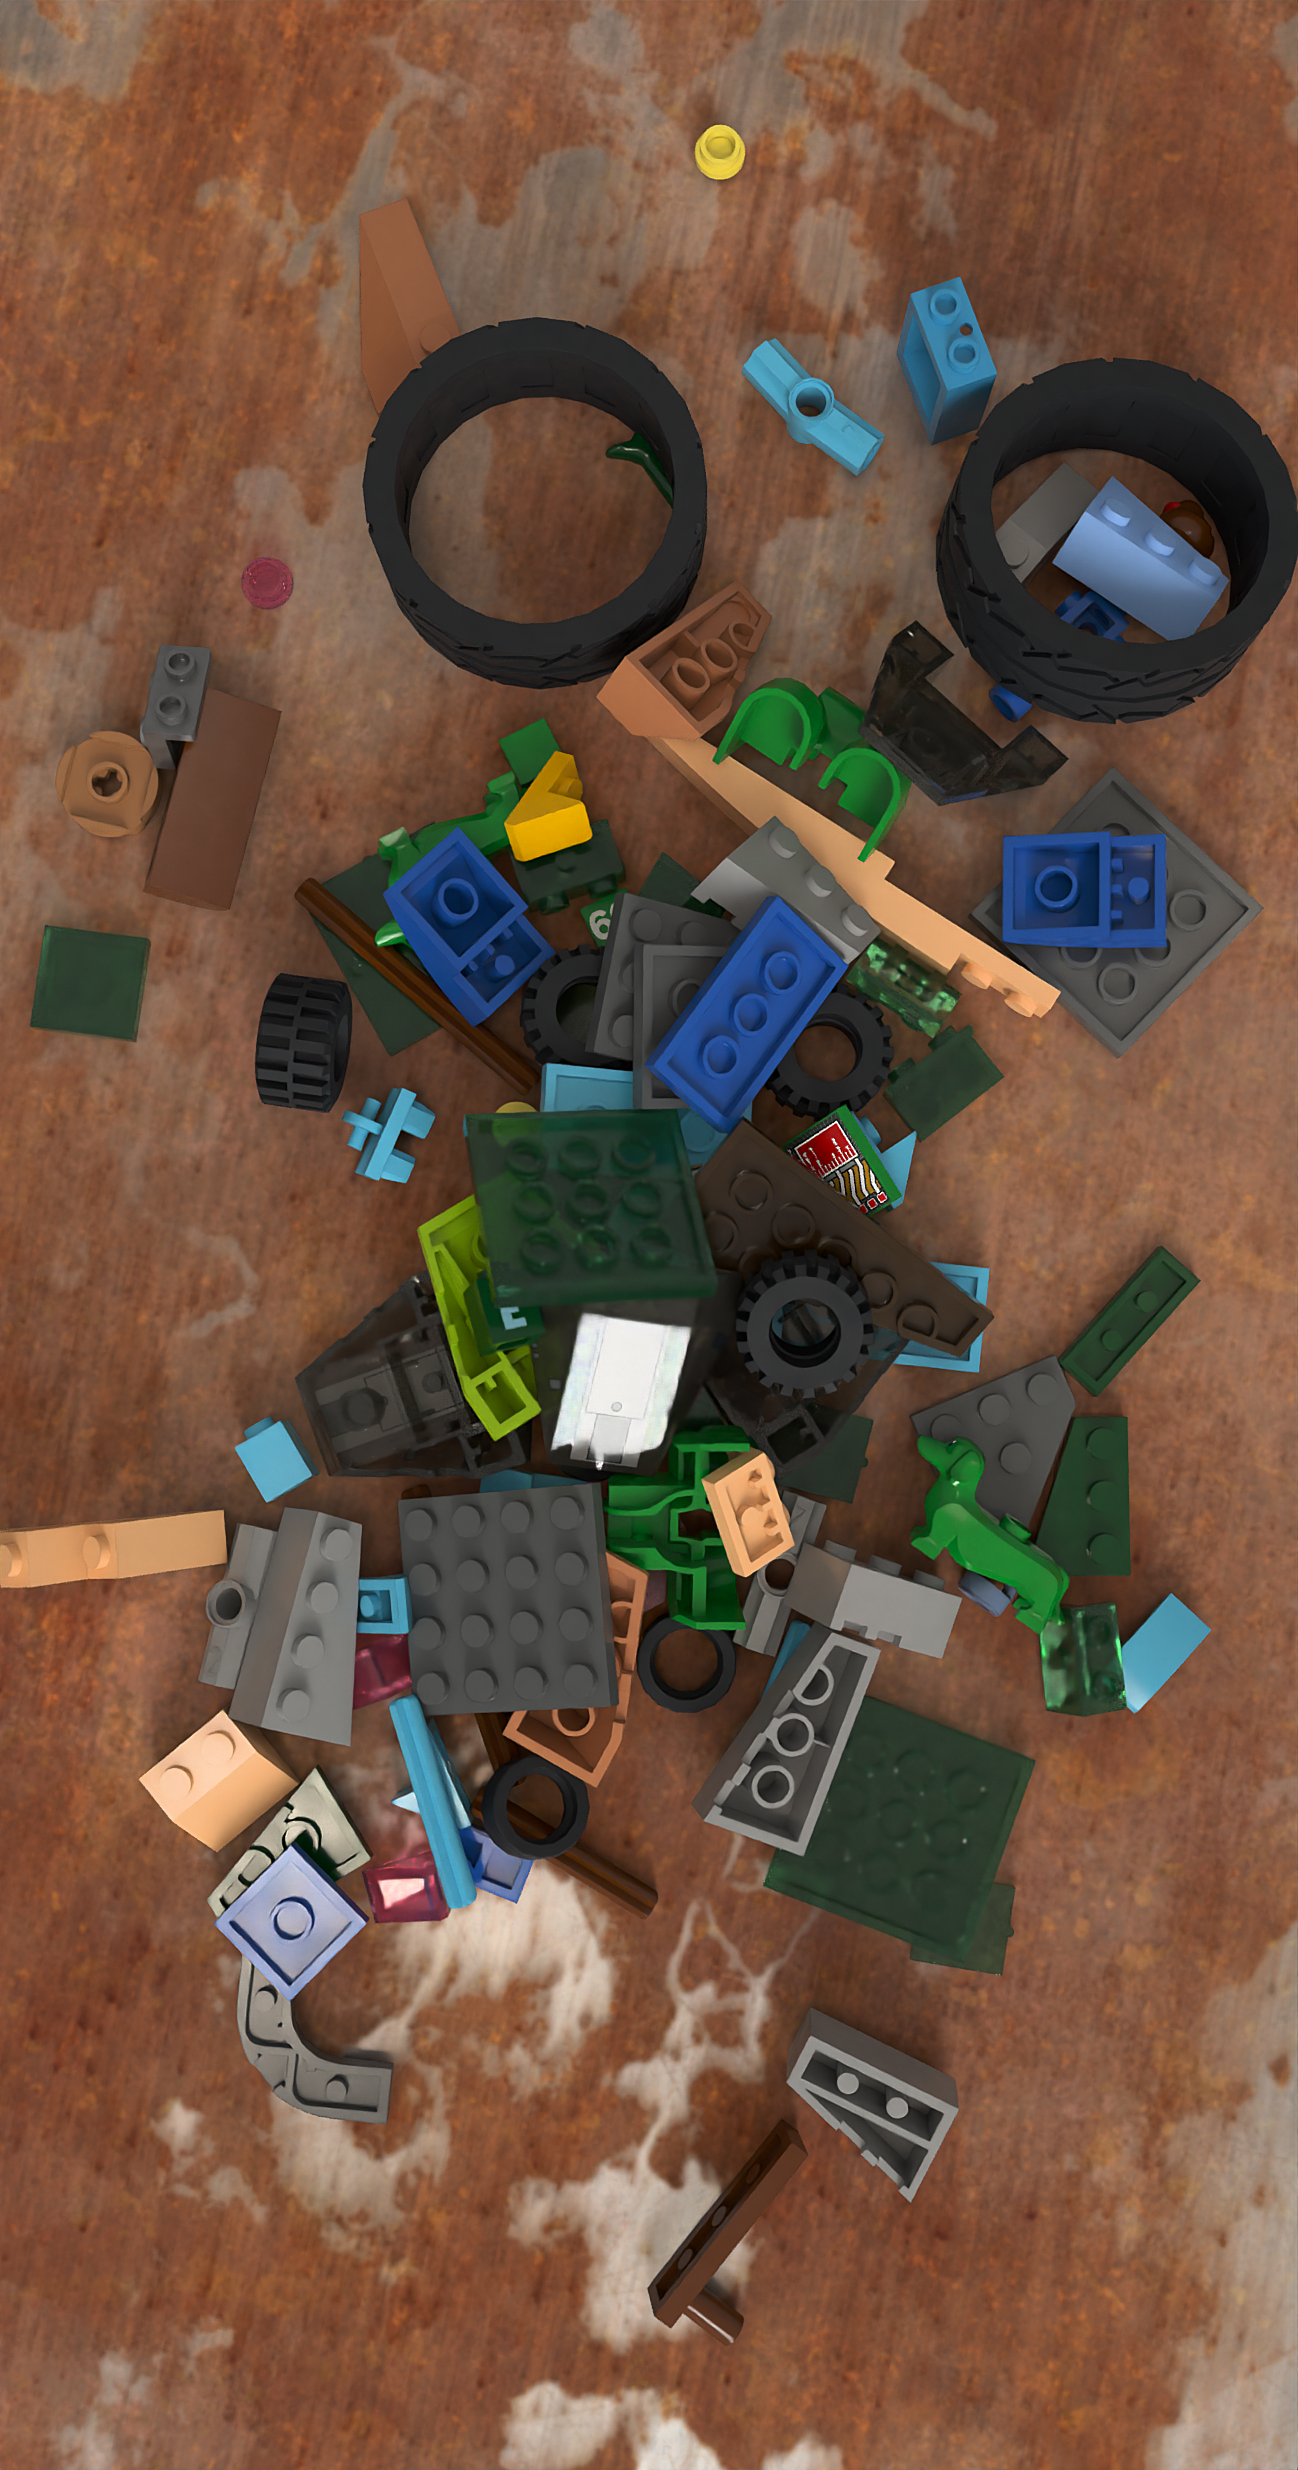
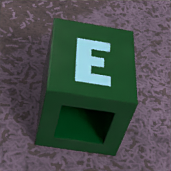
[463,1265,546,1356]

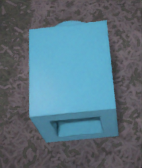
[235,1416,320,1503]

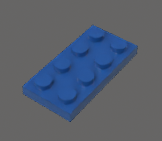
[644,896,849,1134]

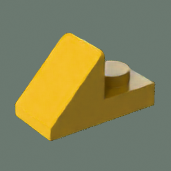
[504,751,593,862]

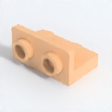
[701,1447,795,1578]

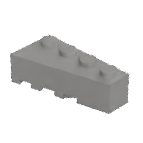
[228,1507,362,1746]
[691,1621,881,1856]

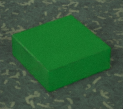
[498,718,561,789]

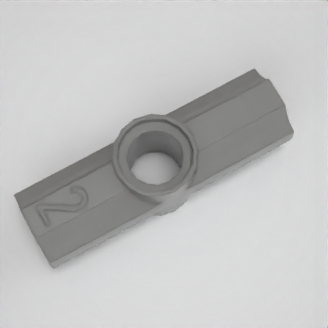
[731,1490,827,1657]
[198,1523,278,1690]

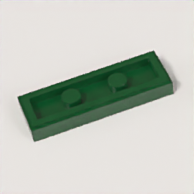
[1057,1246,1201,1397]

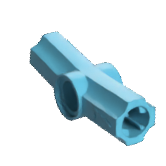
[742,338,885,476]

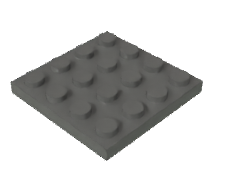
[968,766,1263,1059]
[398,1482,619,1715]

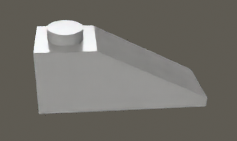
[995,463,1100,588]

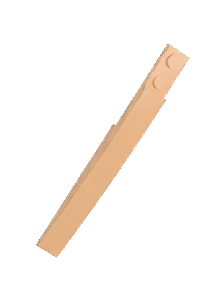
[644,736,1061,1018]

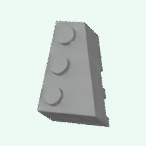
[691,816,882,965]
[783,1539,962,1659]
[786,2007,959,2203]

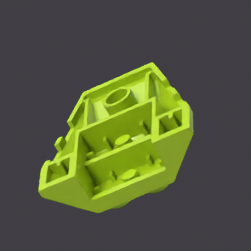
[417,1174,670,1441]

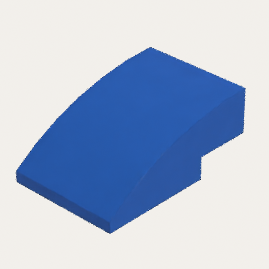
[383,827,556,1027]
[1002,831,1167,948]

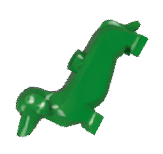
[374,770,529,950]
[910,1434,1070,1635]

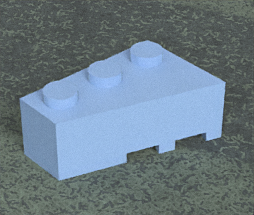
[1052,476,1229,641]

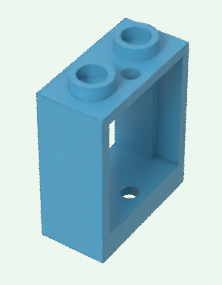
[896,277,997,446]

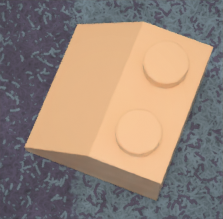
[139,1704,301,1852]

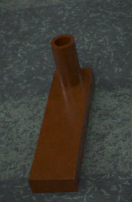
[647,2119,808,2346]

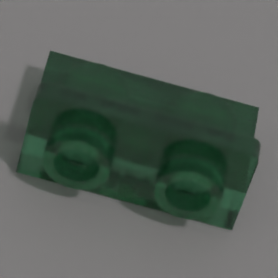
[1038,1602,1127,1717]

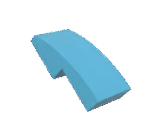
[1095,1593,1211,1714]

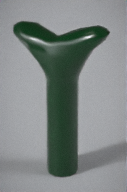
[605,432,673,509]

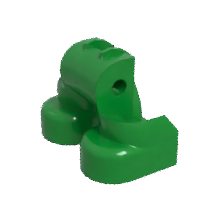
[712,678,912,863]
[602,1425,750,1630]

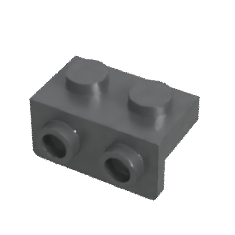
[140,644,213,770]

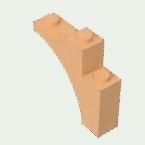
[0,1510,228,1588]

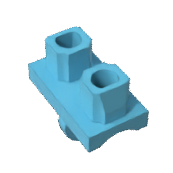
[341,1087,436,1183]

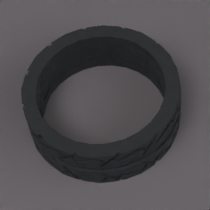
[362,317,707,690]
[936,357,1298,724]

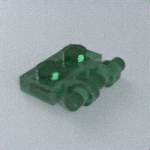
[845,937,963,1038]

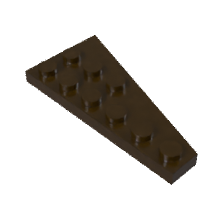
[641,1116,995,1358]

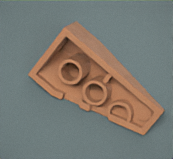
[359,198,461,418]
[596,580,772,741]
[502,1549,649,1788]

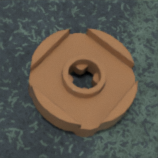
[55,731,163,837]

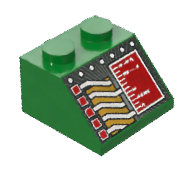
[782,1104,902,1216]

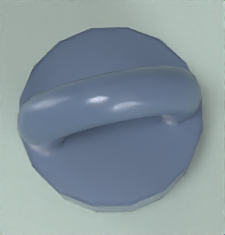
[957,1570,1017,1617]

